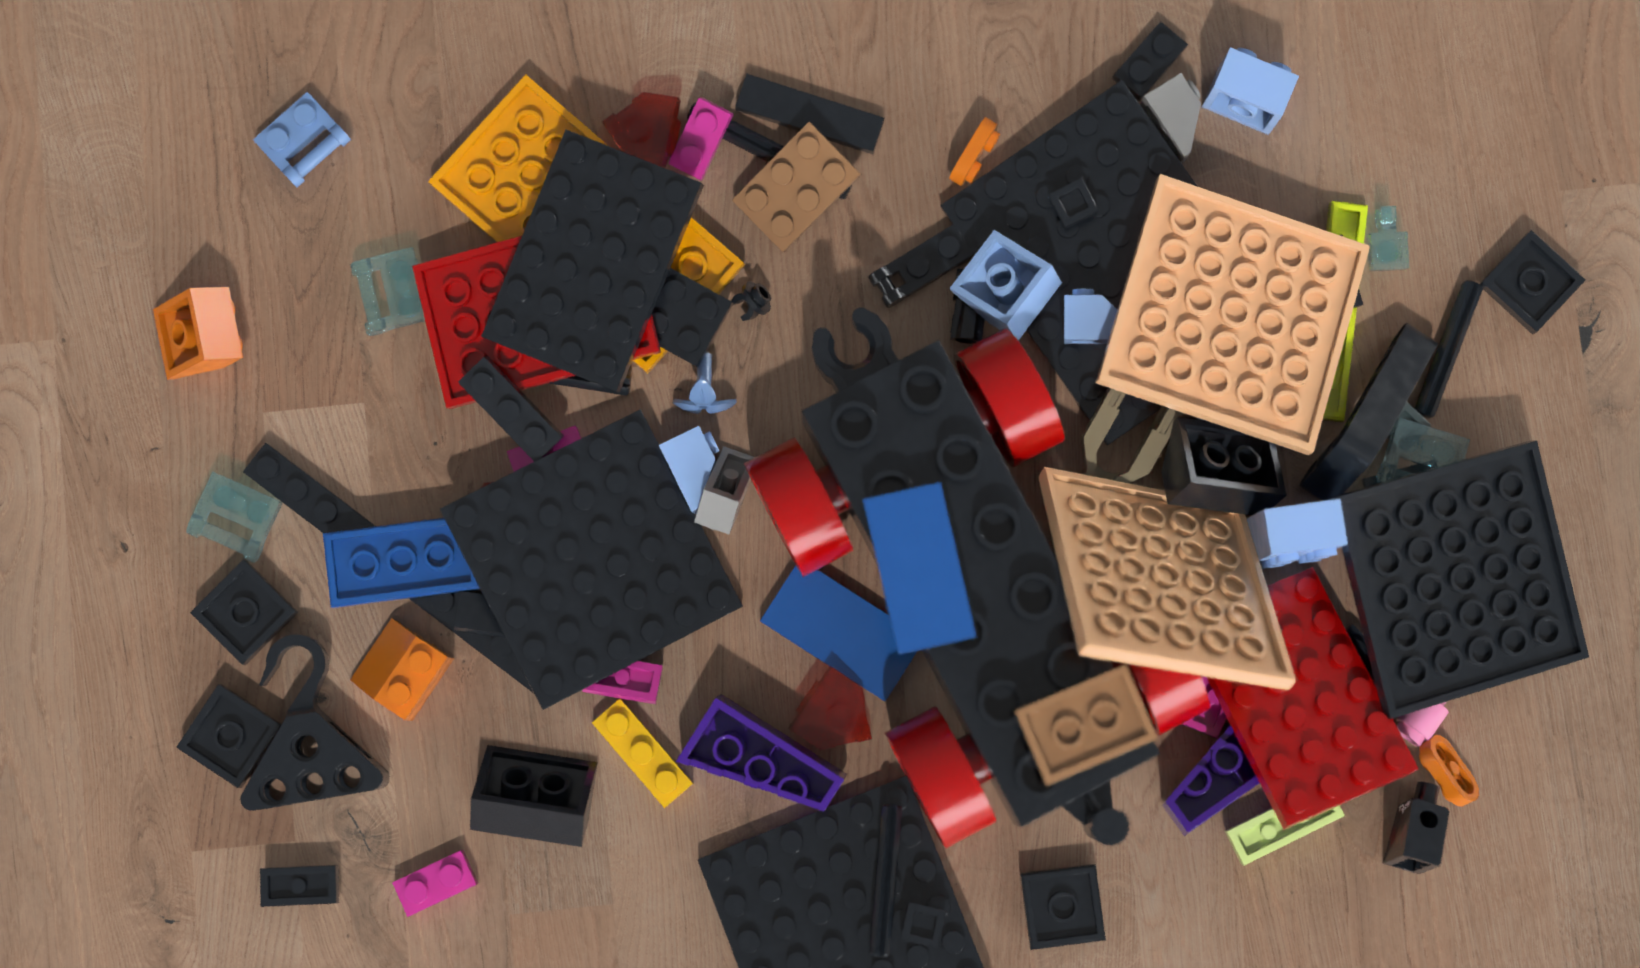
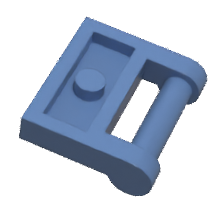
[253,92,351,188]

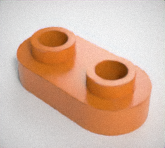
[949,117,1001,186]
[1419,735,1479,807]

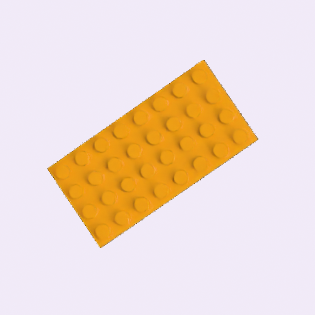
[428,74,745,374]

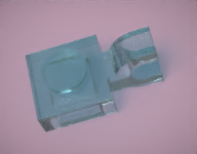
[1367,206,1409,271]

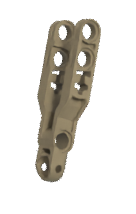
[1050,387,1183,548]

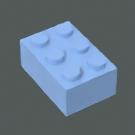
[1247,499,1348,569]

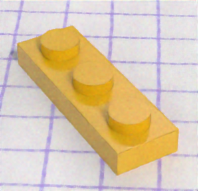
[592,698,694,808]

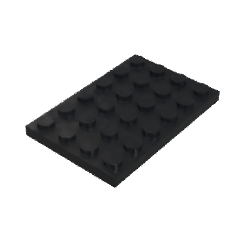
[481,130,704,393]

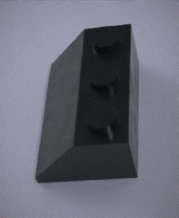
[1161,417,1287,515]
[470,745,598,847]

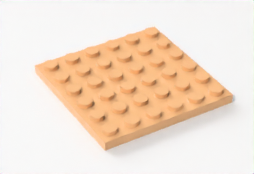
[1096,174,1370,455]
[1038,467,1296,690]

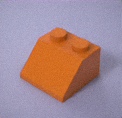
[153,287,243,380]
[350,618,454,721]

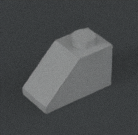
[1140,73,1201,164]
[694,447,755,535]

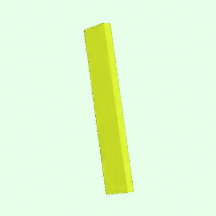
[1323,201,1368,422]

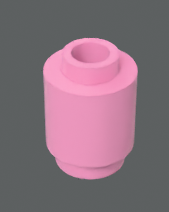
[1396,702,1449,747]

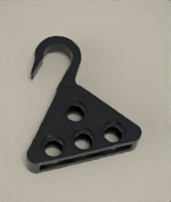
[240,634,390,811]

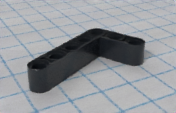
[1299,323,1438,501]

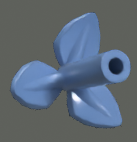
[672,352,737,414]

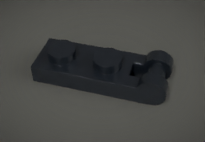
[868,224,974,308]

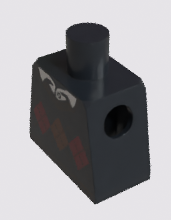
[1383,782,1449,874]

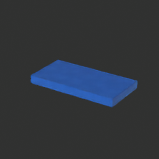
[863,482,976,655]
[323,518,480,608]
[760,565,917,702]

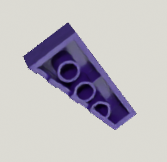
[676,694,847,811]
[1162,725,1260,836]

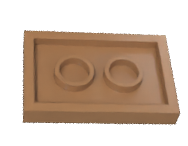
[732,122,862,252]
[1014,664,1158,785]

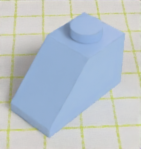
[1064,289,1117,344]
[659,426,719,514]

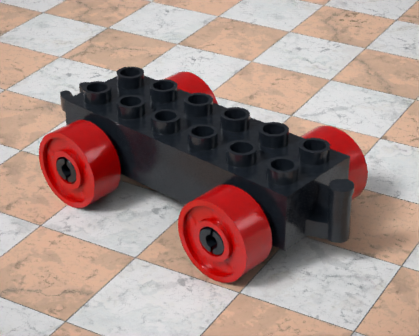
[744,307,1210,849]

